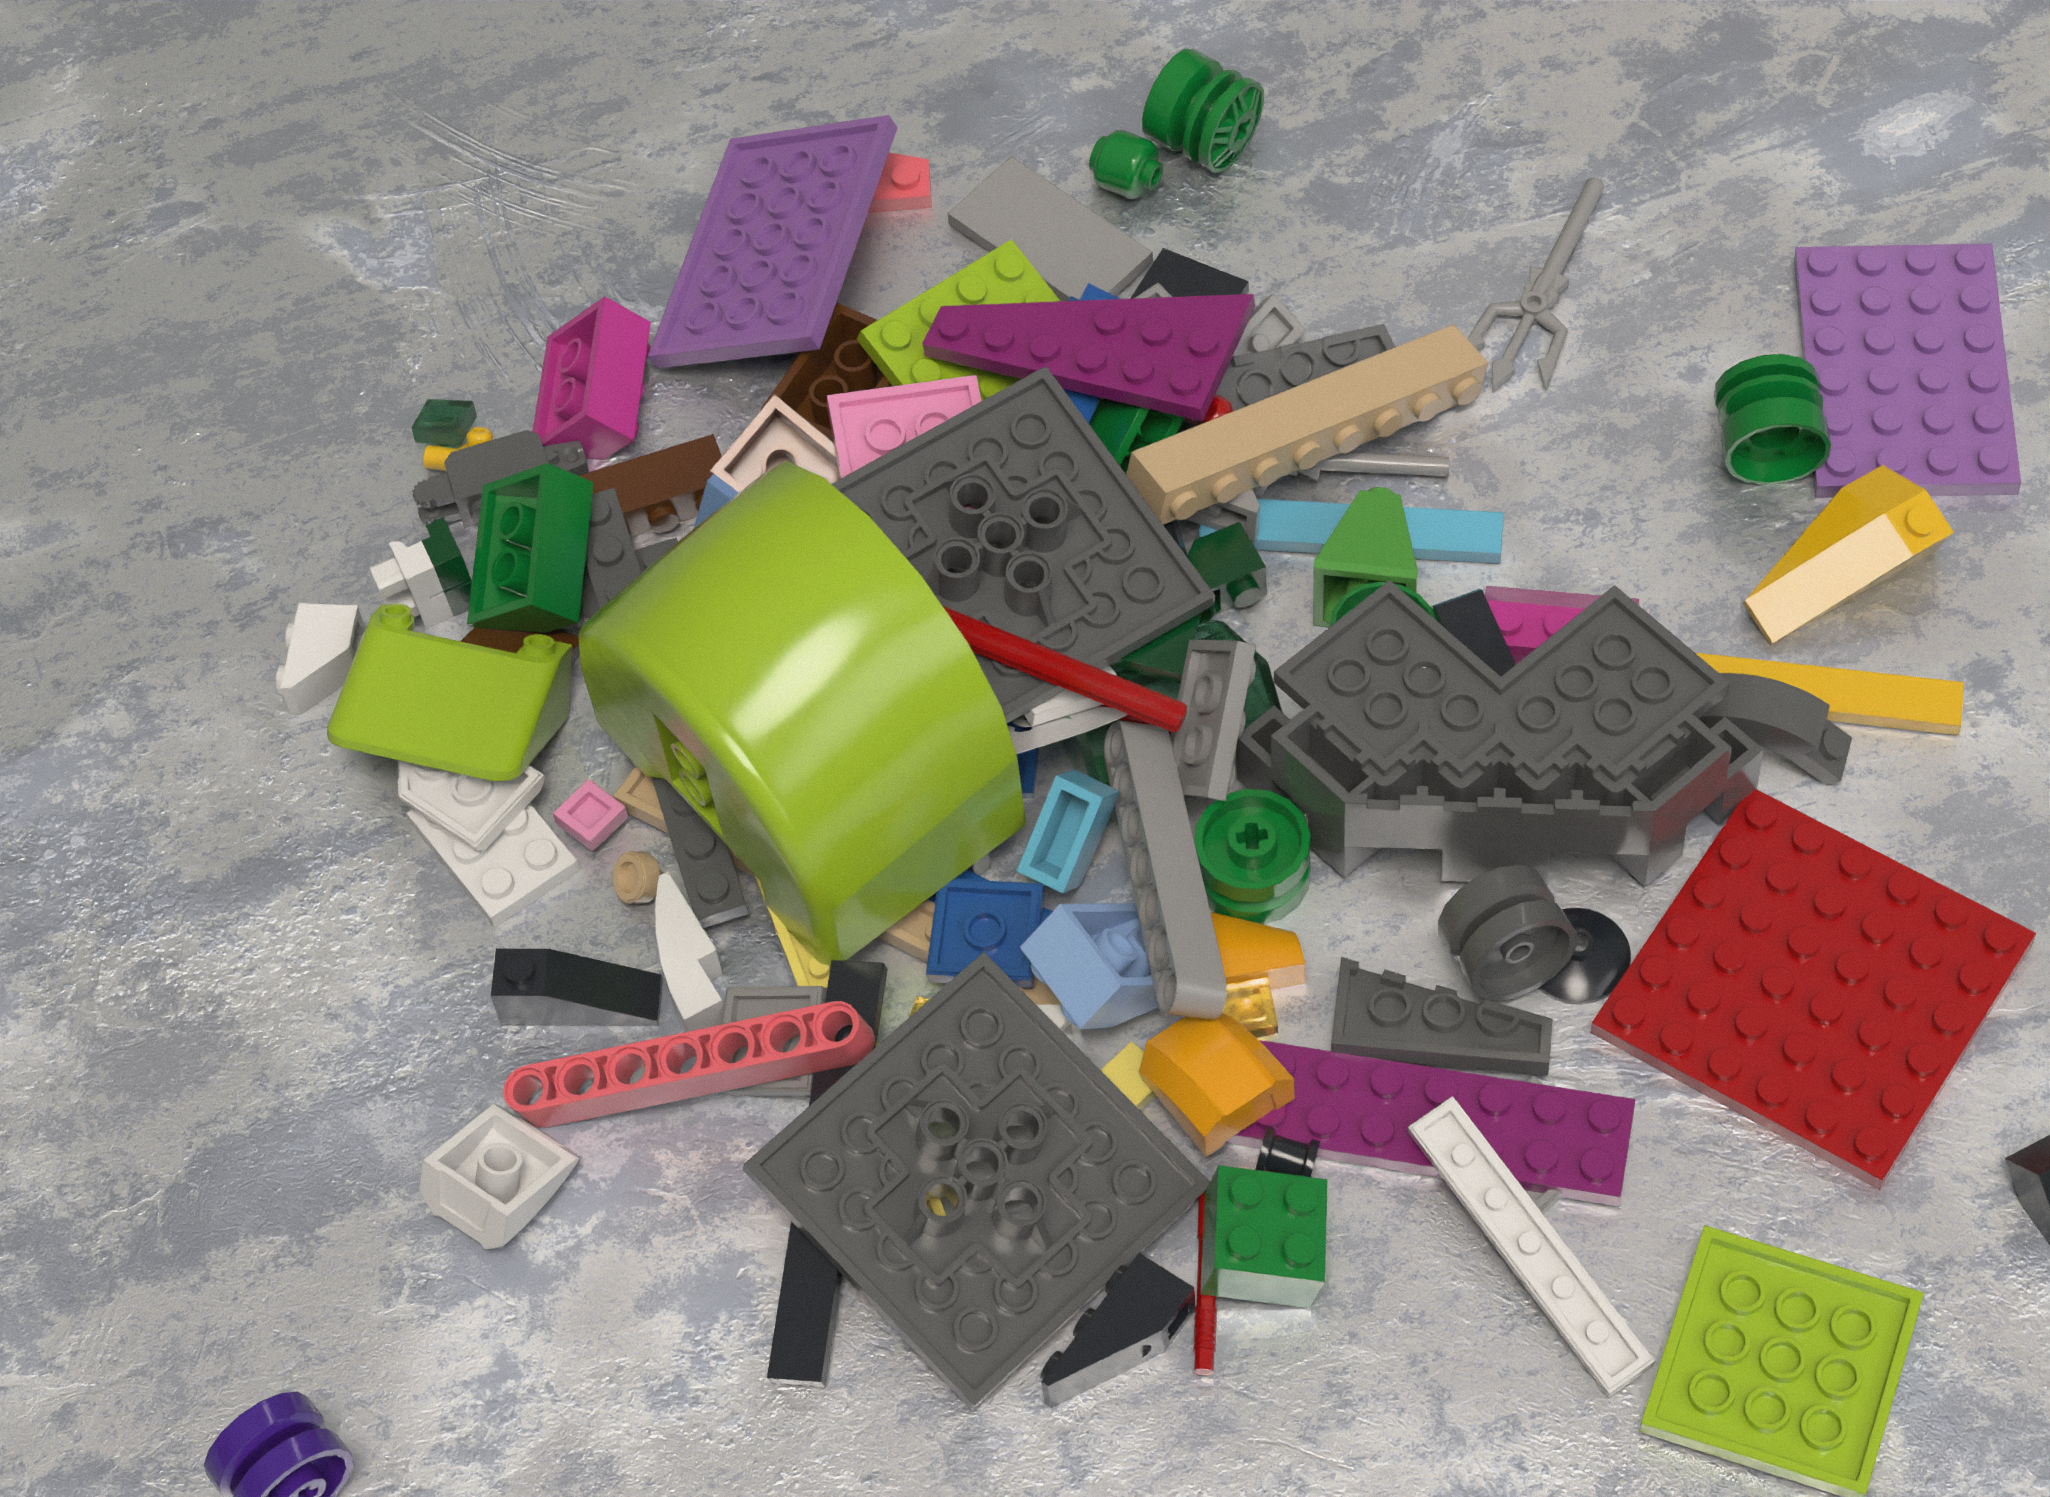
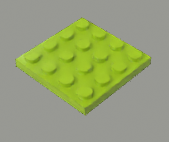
[857,239,1104,419]
[1639,1225,1924,1497]

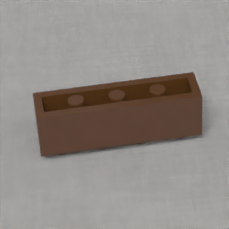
[578,434,722,538]

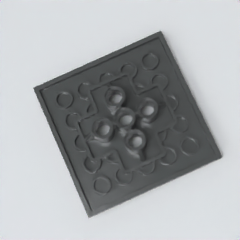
[832,366,1215,723]
[743,952,1210,1411]

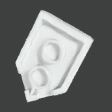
[398,760,545,851]

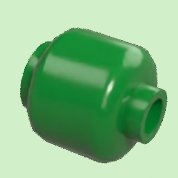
[1089,130,1163,199]

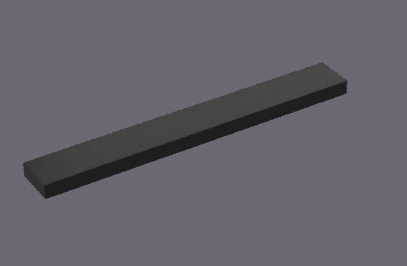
[767,960,888,1387]

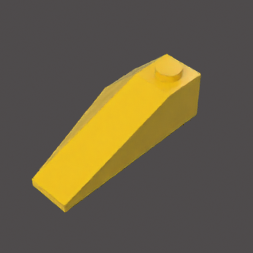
[1743,465,1954,646]

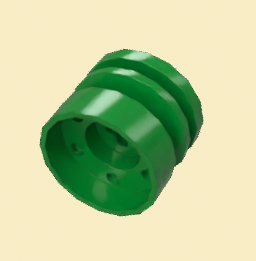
[1142,49,1264,173]
[1714,354,1831,485]

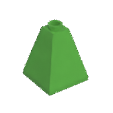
[1313,487,1418,628]

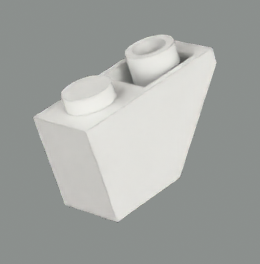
[276,603,366,715]

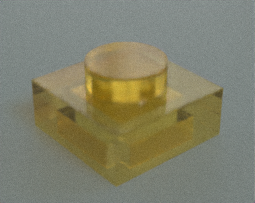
[1222,977,1278,1038]

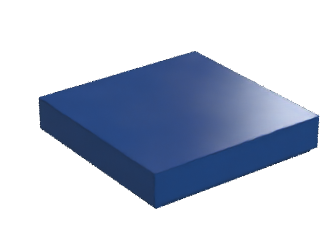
[926,879,1045,988]

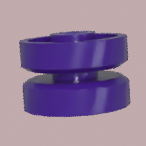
[204,1391,354,1497]

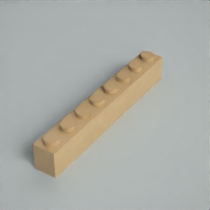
[1126,324,1489,525]

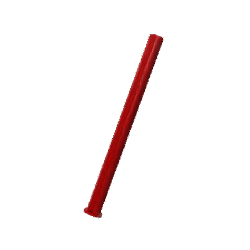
[943,606,1187,732]

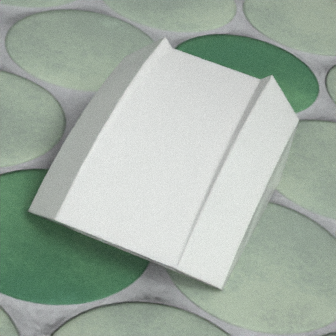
[419,1104,580,1250]

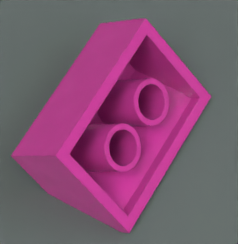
[532,296,651,460]
[1484,586,1639,664]

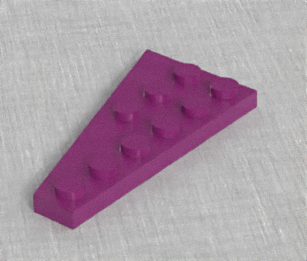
[922,294,1255,422]

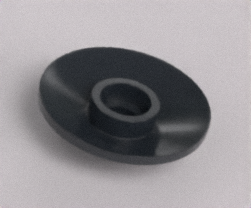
[1538,908,1631,1005]

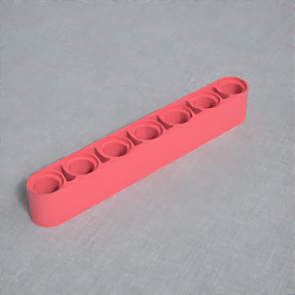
[503,1001,875,1128]

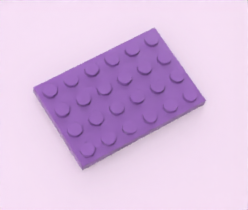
[648,115,898,369]
[1794,243,2021,498]

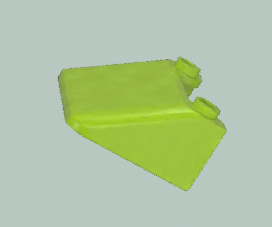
[327,604,572,781]

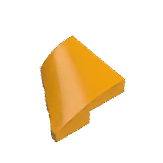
[1210,912,1305,993]

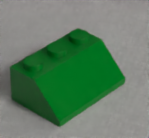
[467,463,594,633]

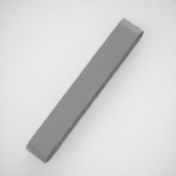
[1104,720,1227,1020]

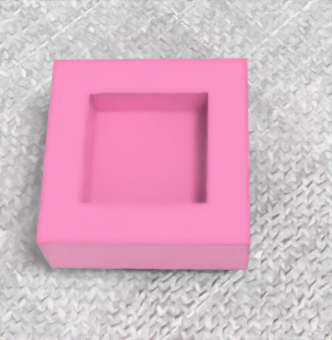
[553,779,628,852]

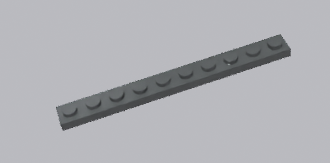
[586,487,749,928]

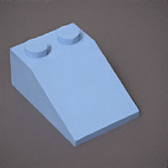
[1020,903,1159,1029]

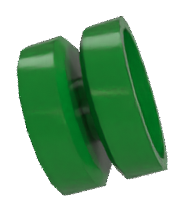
[1194,789,1311,924]

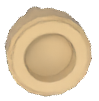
[612,851,663,904]

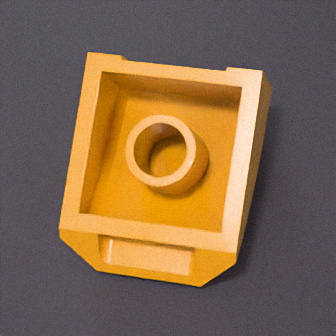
[1139,1013,1295,1157]

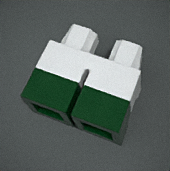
[369,517,472,628]

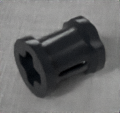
[1255,1127,1320,1177]

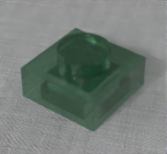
[411,399,477,446]

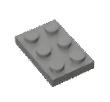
[1170,640,1256,801]

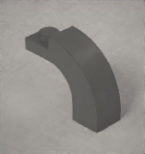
[1699,673,1852,786]

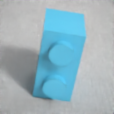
[1016,769,1121,894]

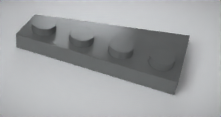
[1216,324,1395,411]
[1331,957,1553,1076]

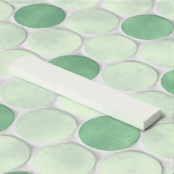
[1408,1096,1655,1398]

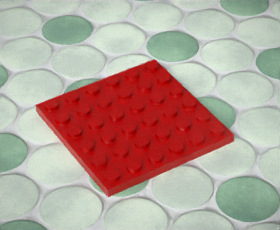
[1590,789,2036,1190]

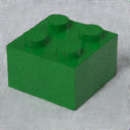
[1200,1165,1327,1308]

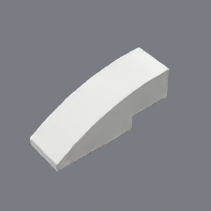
[655,871,724,1032]

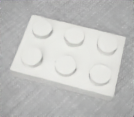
[407,803,580,928]

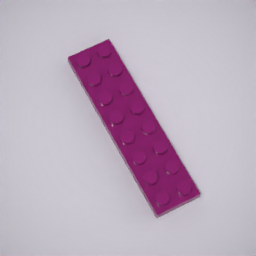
[1184,1040,1636,1207]

